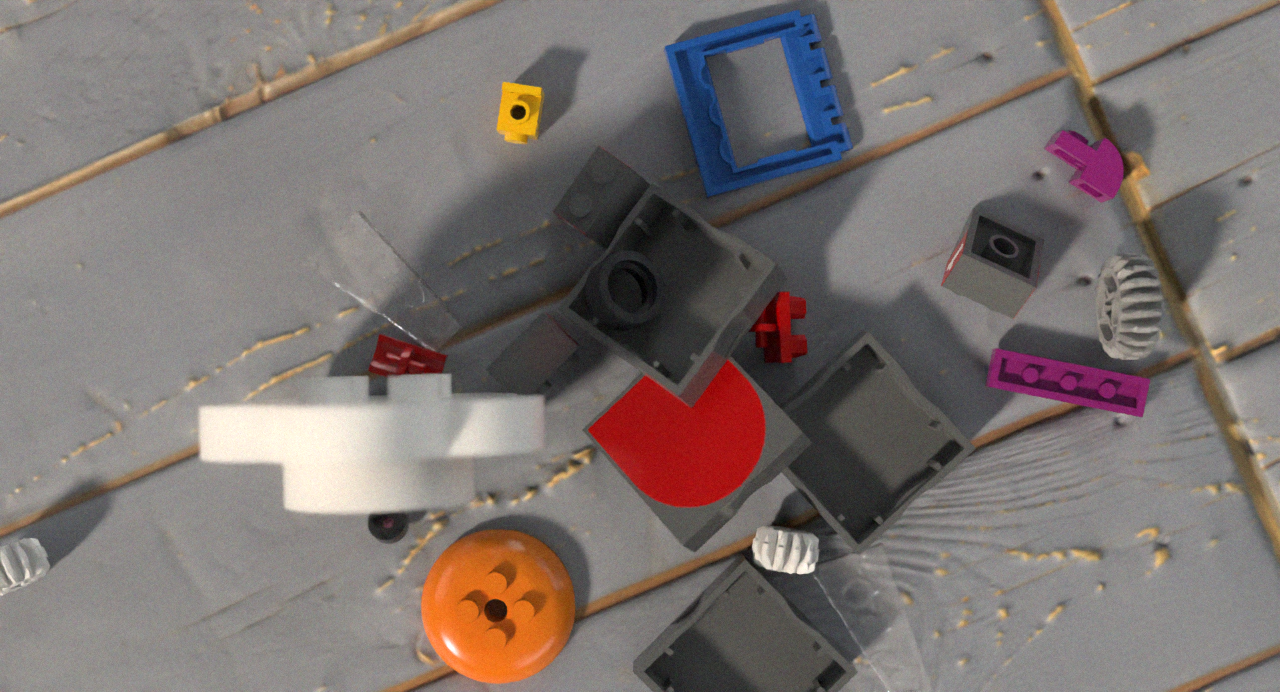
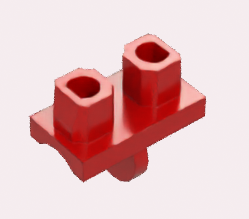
[748,291,808,363]
[368,334,448,377]

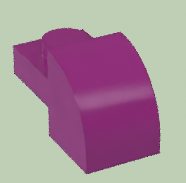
[1044,130,1124,203]

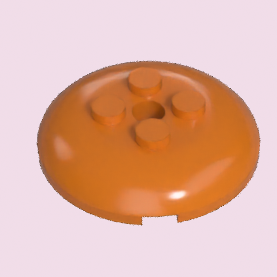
[421,529,576,684]

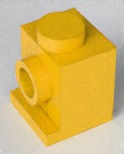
[496,82,545,144]

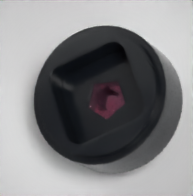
[368,511,409,544]

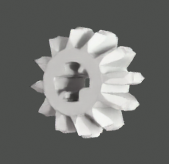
[752,525,820,575]
[0,538,50,595]

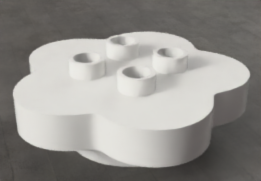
[199,374,545,513]

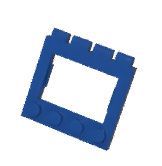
[664,9,853,199]

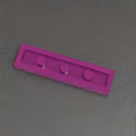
[985,348,1150,417]

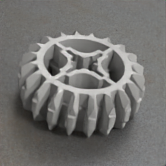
[1095,253,1164,360]

